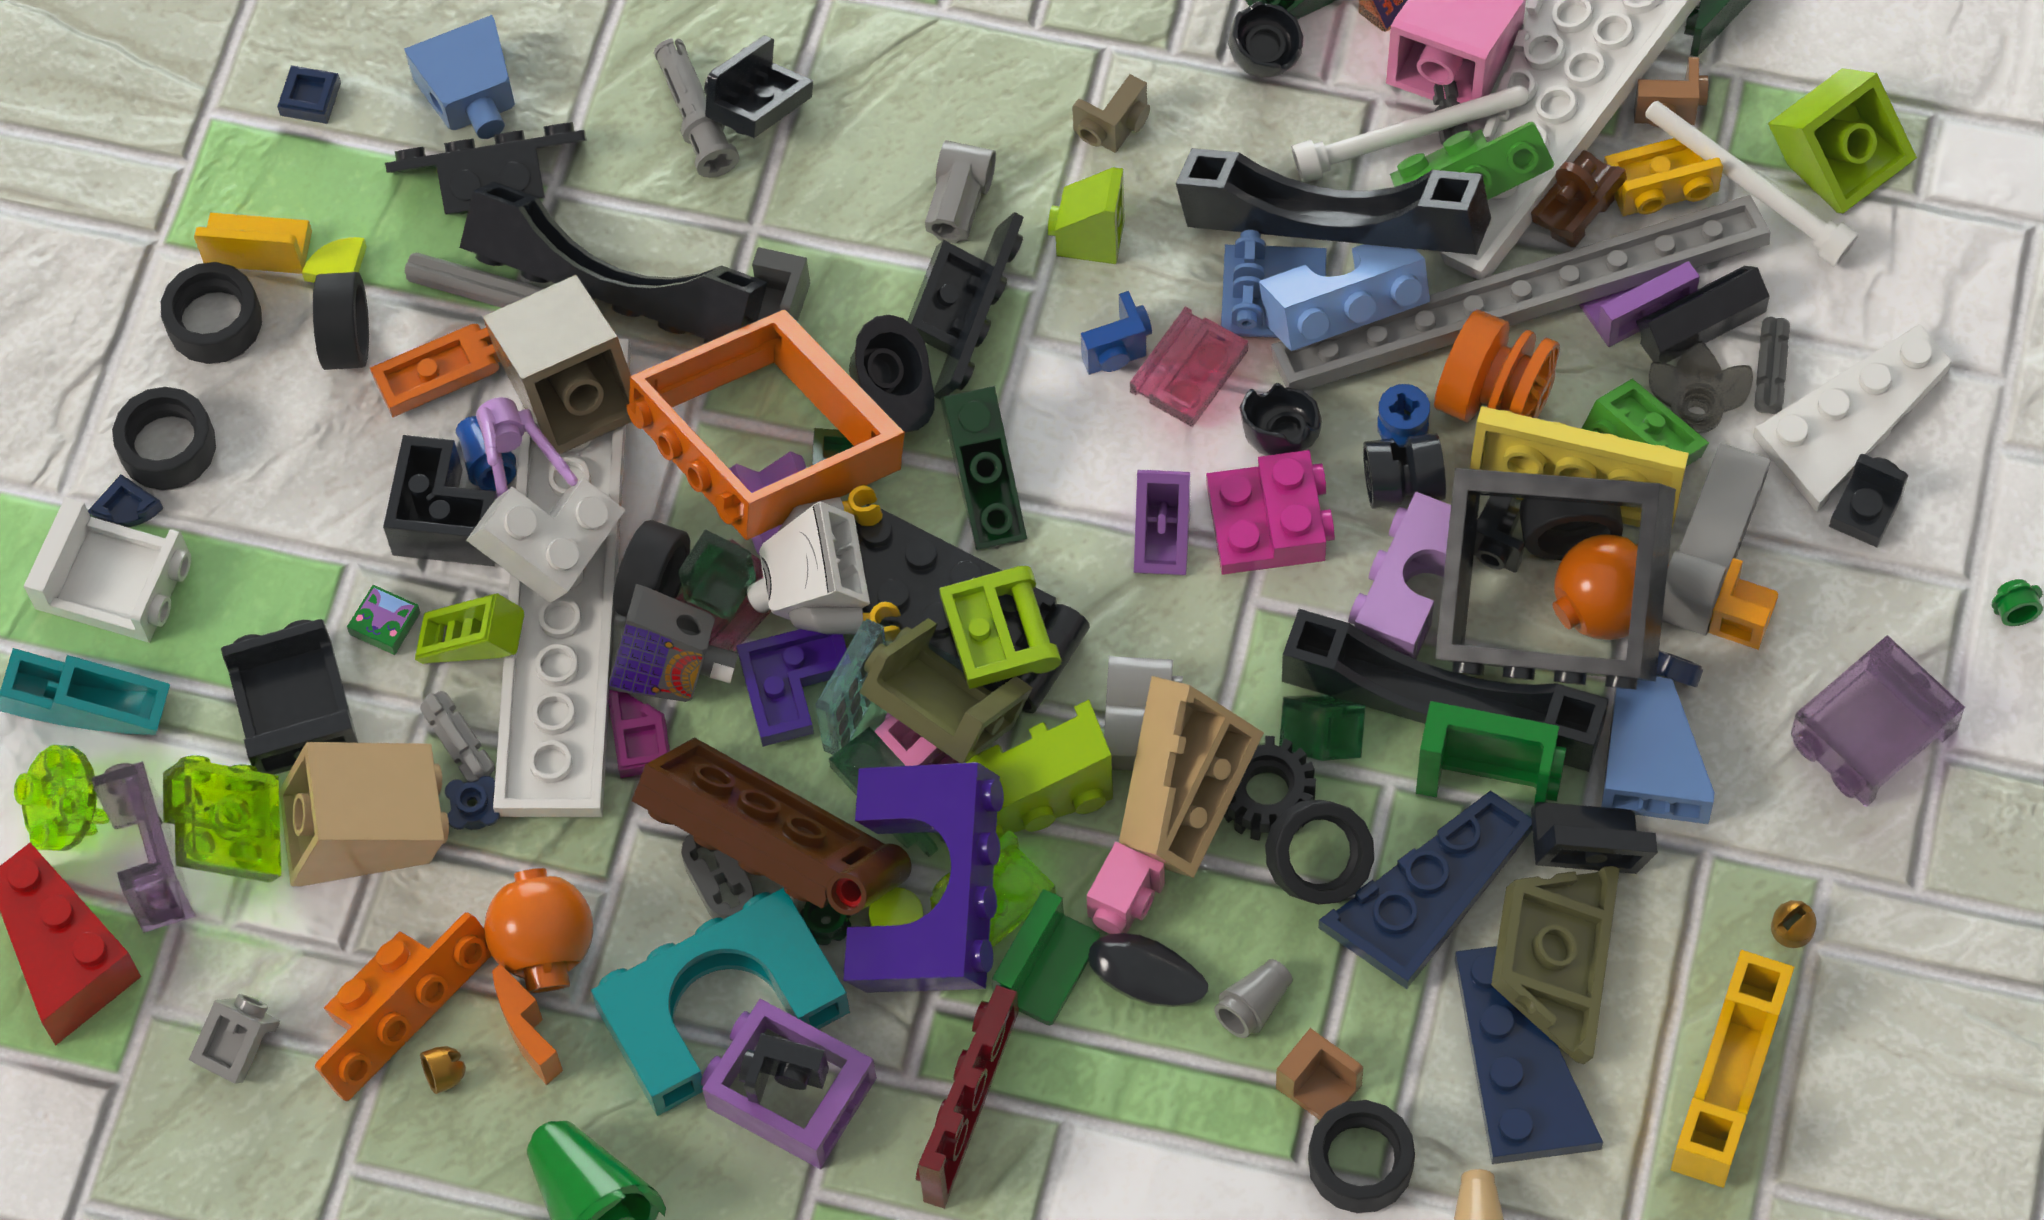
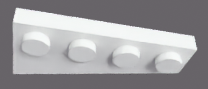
[1753,324,1952,512]

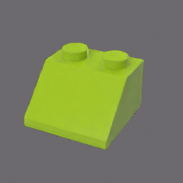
[1768,68,1917,214]

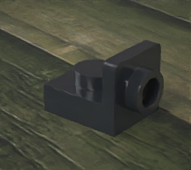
[1829,454,1908,547]
[1474,496,1525,573]
[739,1033,829,1104]

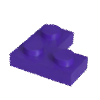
[736,629,853,747]

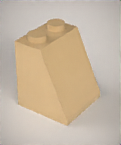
[279,742,449,886]

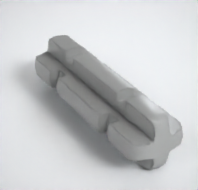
[420,691,495,782]

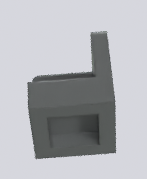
[752,247,810,322]

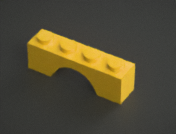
[1670,950,1794,1188]

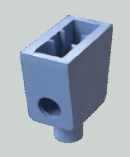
[404,15,515,139]

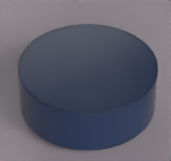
[1657,650,1703,687]

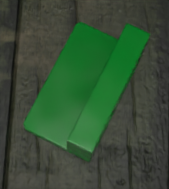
[992,889,1100,1026]

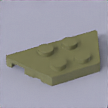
[1491,866,1620,1065]

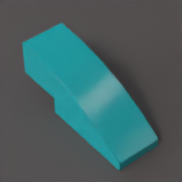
[0,648,170,735]

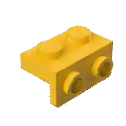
[1603,131,1723,217]

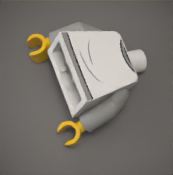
[747,485,901,641]

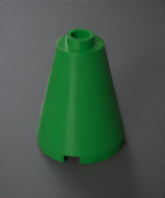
[527,1121,666,1220]

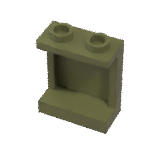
[859,618,1033,763]

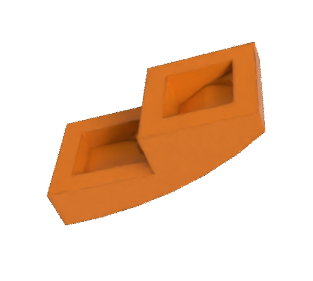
[492,964,563,1085]

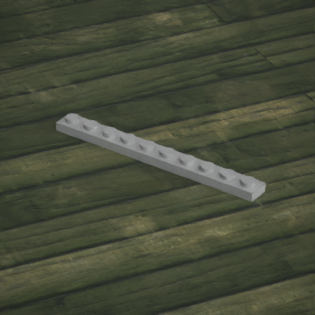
[1271,195,1770,391]

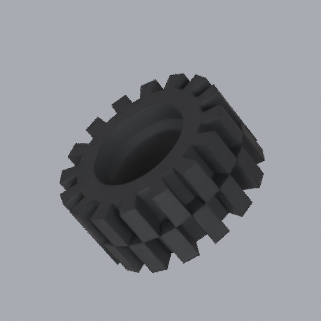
[1224,736,1316,841]

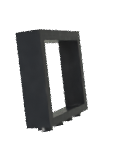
[1435,468,1676,690]

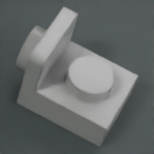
[189,994,280,1084]

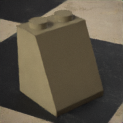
[482,275,632,455]

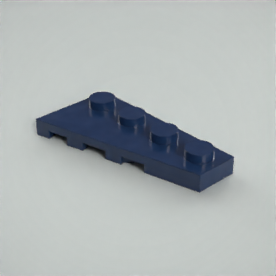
[1318,790,1532,989]
[1455,946,1603,1164]

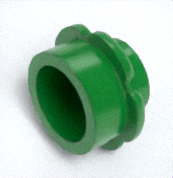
[1991,579,2043,626]

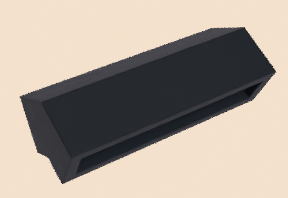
[1636,266,1770,368]

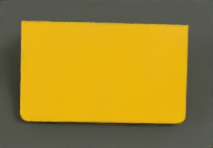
[194,212,312,274]

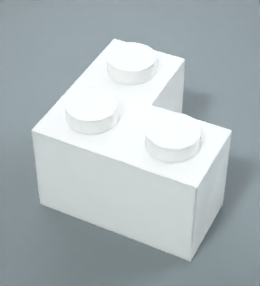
[466,478,625,603]

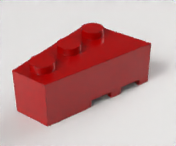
[0,842,141,1046]

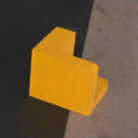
[1708,558,1778,650]

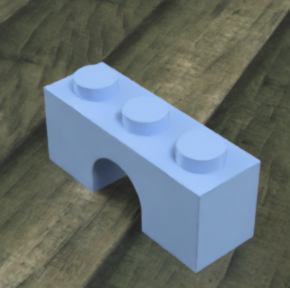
[1259,244,1430,351]

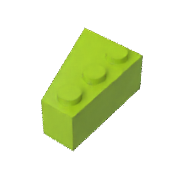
[966,700,1113,842]

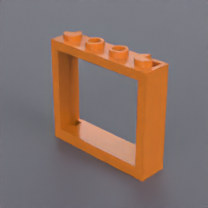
[626,309,905,541]

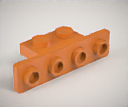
[315,912,492,1101]

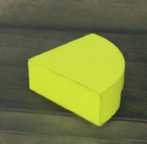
[302,237,367,283]

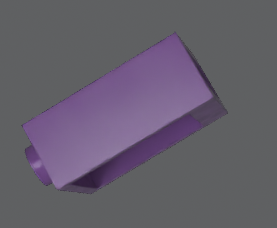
[701,998,877,1169]

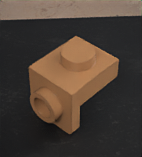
[1634,57,1708,127]

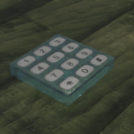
[816,619,886,758]

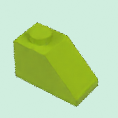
[1048,167,1125,264]

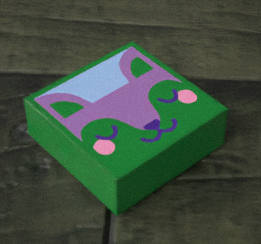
[347,585,421,655]

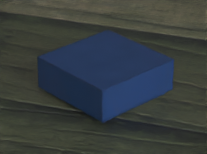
[277,65,341,124]

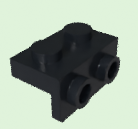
[704,35,813,138]

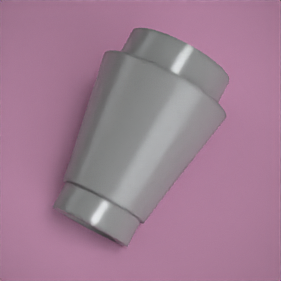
[1214,959,1293,1038]

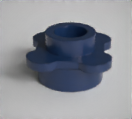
[445,776,500,830]

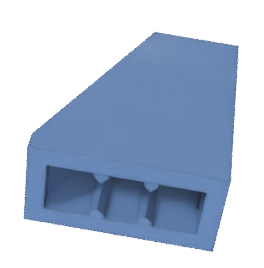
[1601,674,1715,824]

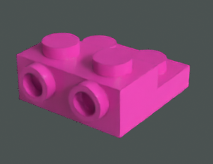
[1206,450,1335,575]

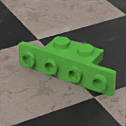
[1390,122,1554,200]

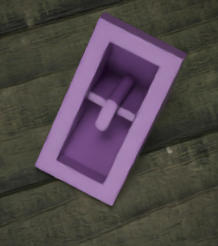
[1134,470,1190,575]

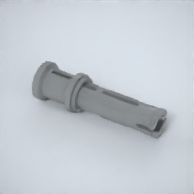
[654,39,740,178]

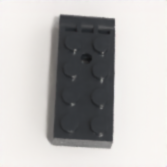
[855,504,1090,713]

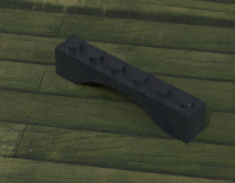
[1176,148,1491,255]
[459,181,768,344]
[1282,609,1609,772]

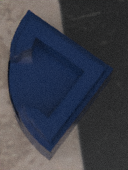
[88,474,163,527]

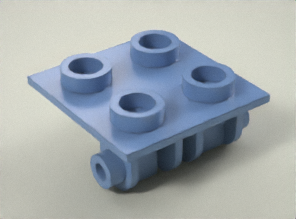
[1221,230,1327,338]

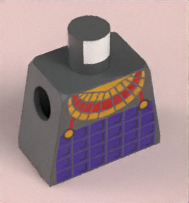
[608,584,738,702]

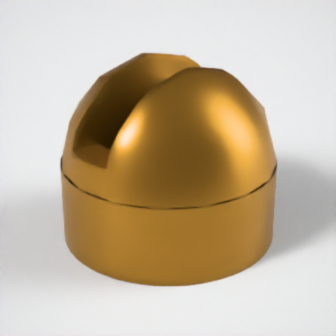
[1771,900,1817,948]
[420,1046,466,1094]

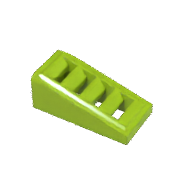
[415,593,524,664]

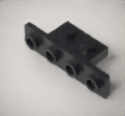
[385,122,587,214]
[907,212,1024,400]

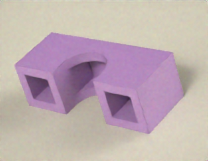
[1348,492,1451,659]

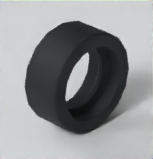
[160,262,262,364]
[313,272,369,370]
[112,386,216,490]
[1519,499,1623,561]
[613,520,691,617]
[1265,800,1374,905]
[1308,1100,1415,1213]

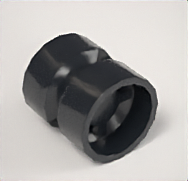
[1363,433,1446,509]

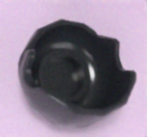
[1228,1,1304,78]
[1239,383,1322,456]

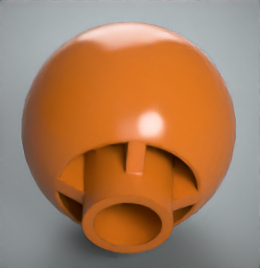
[1552,534,1669,640]
[484,868,593,994]

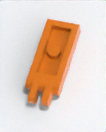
[370,324,500,418]

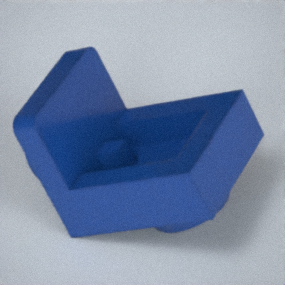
[1081,291,1152,375]

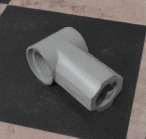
[925,140,996,244]

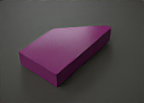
[608,690,670,778]

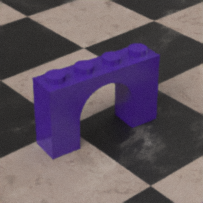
[843,762,1004,993]

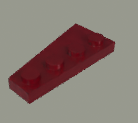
[916,985,1019,1209]

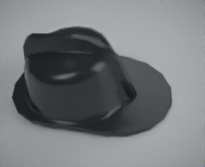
[849,314,935,433]

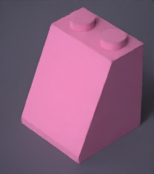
[1386,0,1526,103]

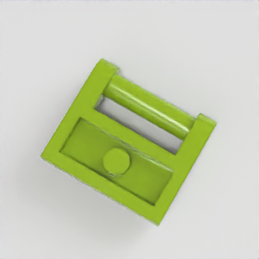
[939,566,1062,689]

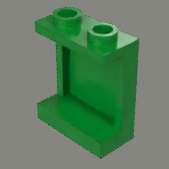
[1416,701,1567,804]

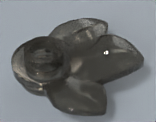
[1649,341,1753,433]

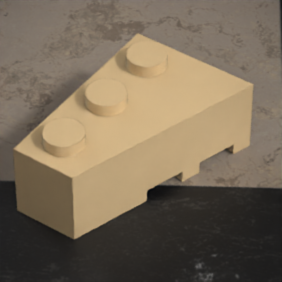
[1119,676,1264,878]

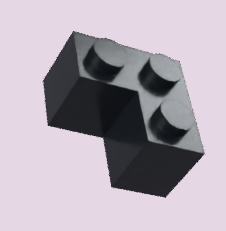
[383,435,498,566]

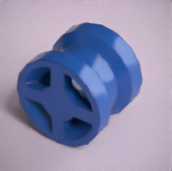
[1377,384,1430,445]

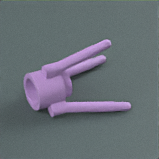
[476,397,578,497]

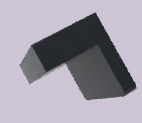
[1531,802,1658,874]

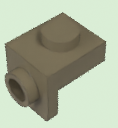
[1072,74,1150,153]

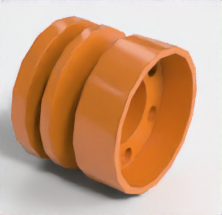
[1434,309,1560,423]

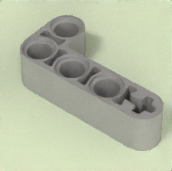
[1662,443,1771,636]

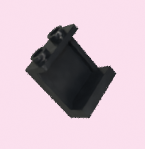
[221,619,358,780]

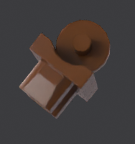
[1531,150,1627,248]

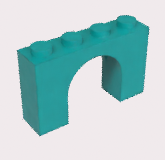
[591,887,850,1116]

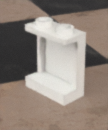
[24,497,191,643]

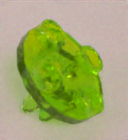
[14,745,110,851]

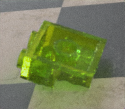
[163,755,281,883]

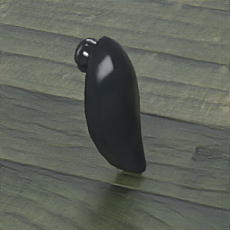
[1088,933,1208,1007]

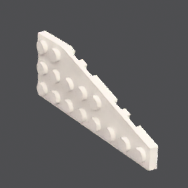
[1440,0,1701,280]

